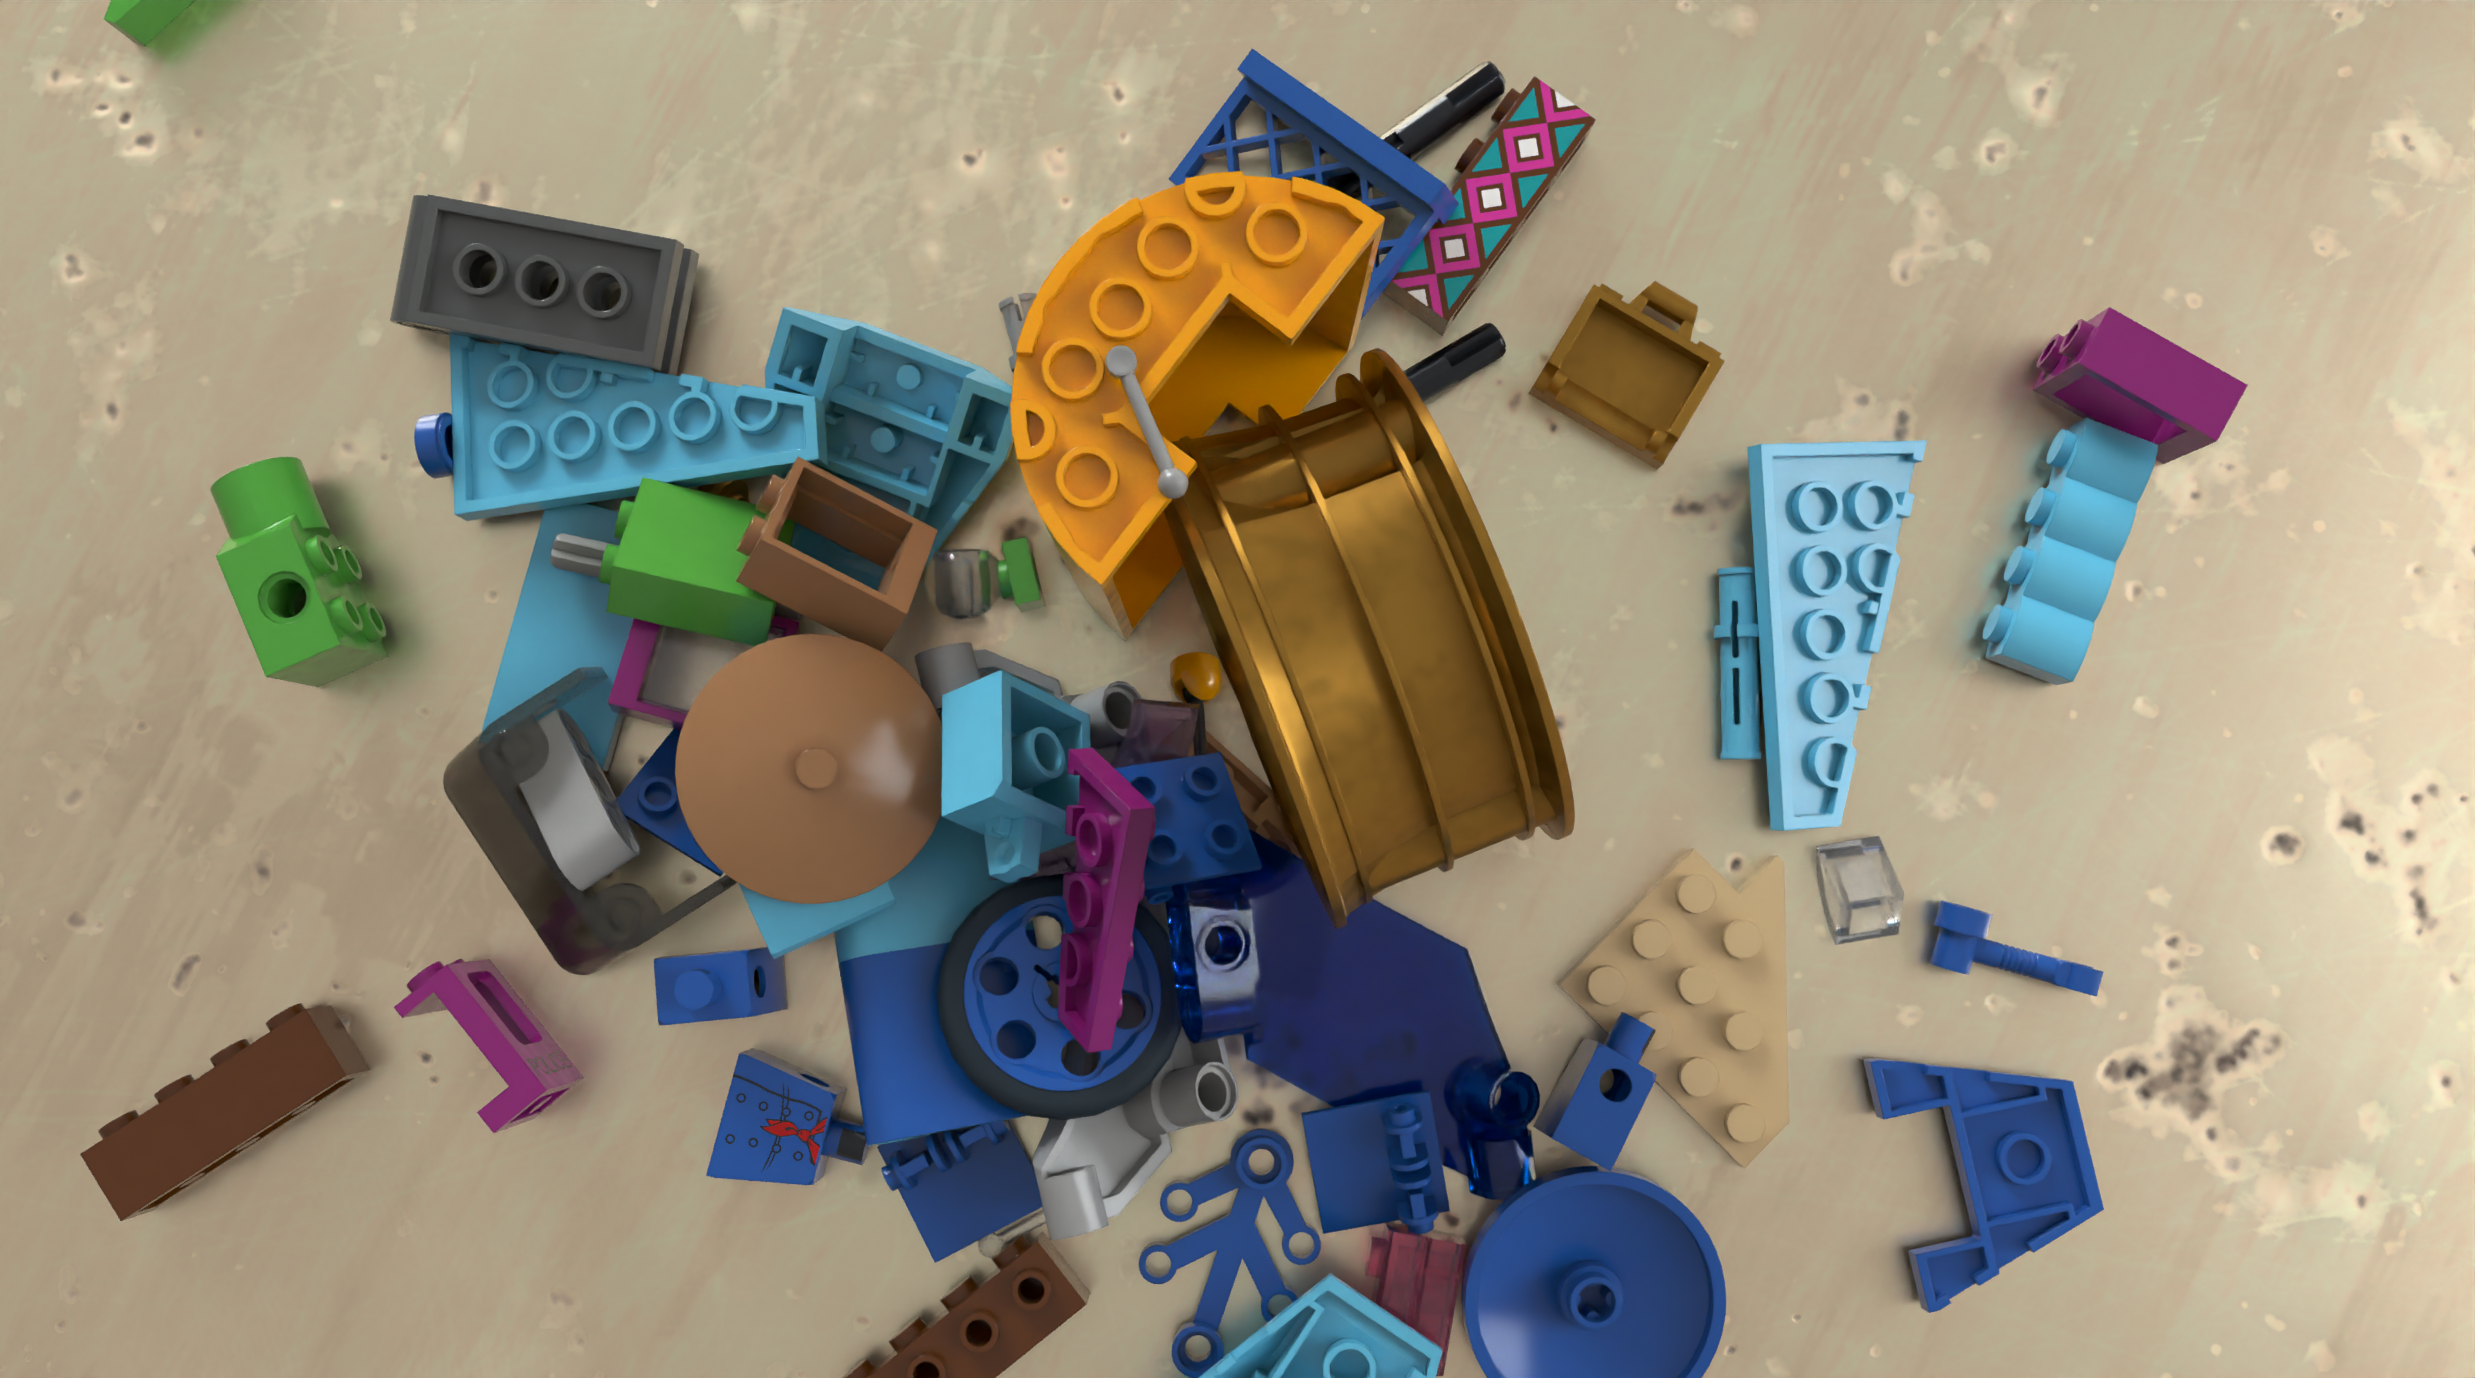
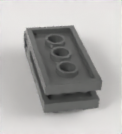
[390,194,699,376]

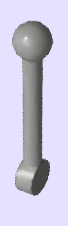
[1105,345,1189,499]

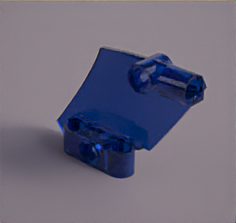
[1165,828,1540,1200]

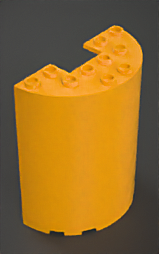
[1010,171,1385,641]

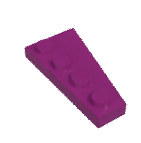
[1058,748,1156,1053]

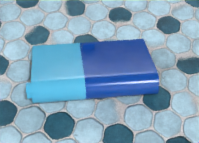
[834,814,1042,1146]

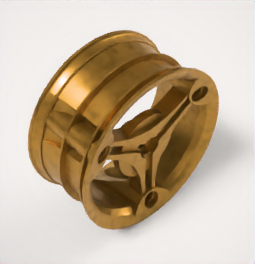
[1164,348,1575,929]

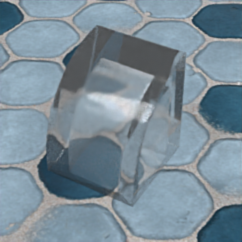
[1816,836,1904,945]

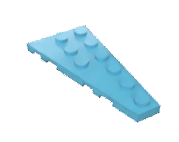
[450,334,828,521]
[1747,440,1927,831]

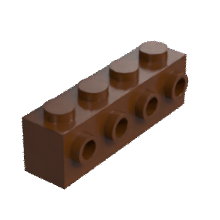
[842,1232,1090,1378]

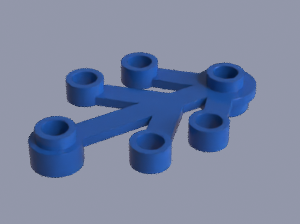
[1139,1128,1321,1378]

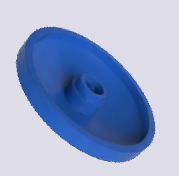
[1461,1166,1726,1378]

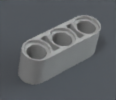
[502,707,641,891]

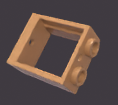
[736,457,938,652]

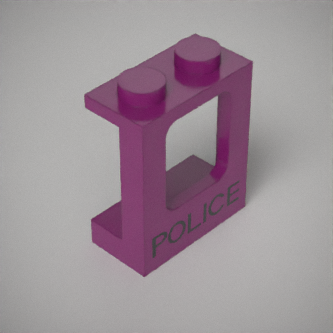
[394,959,584,1133]

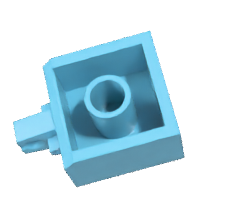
[941,669,1091,883]

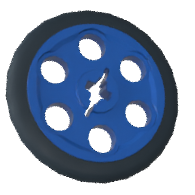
[937,874,1186,1120]

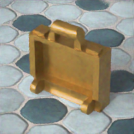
[1528,281,1725,470]

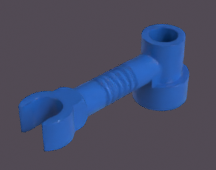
[1930,900,2103,996]

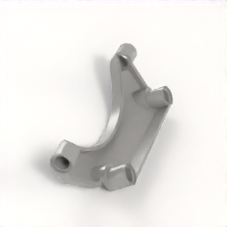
[915,642,1238,1240]

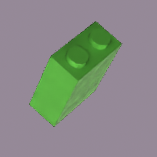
[599,477,796,646]

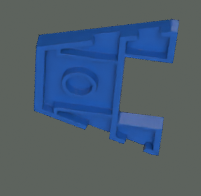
[1863,1058,2104,1313]

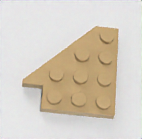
[1557,848,1789,1169]

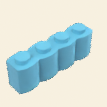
[1983,418,2158,685]

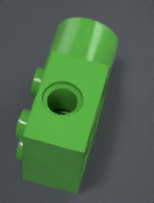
[210,457,388,687]

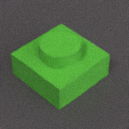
[994,537,1046,612]

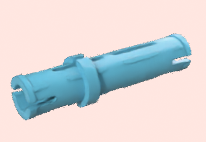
[1714,567,1762,760]

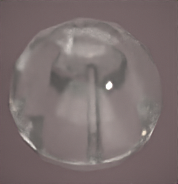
[923,548,1001,621]

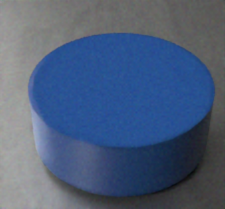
[414,412,453,479]

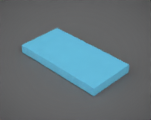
[479,503,634,771]

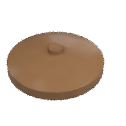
[675,634,942,904]

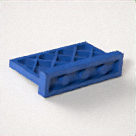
[1169,49,1459,321]

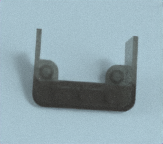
[443,667,738,975]

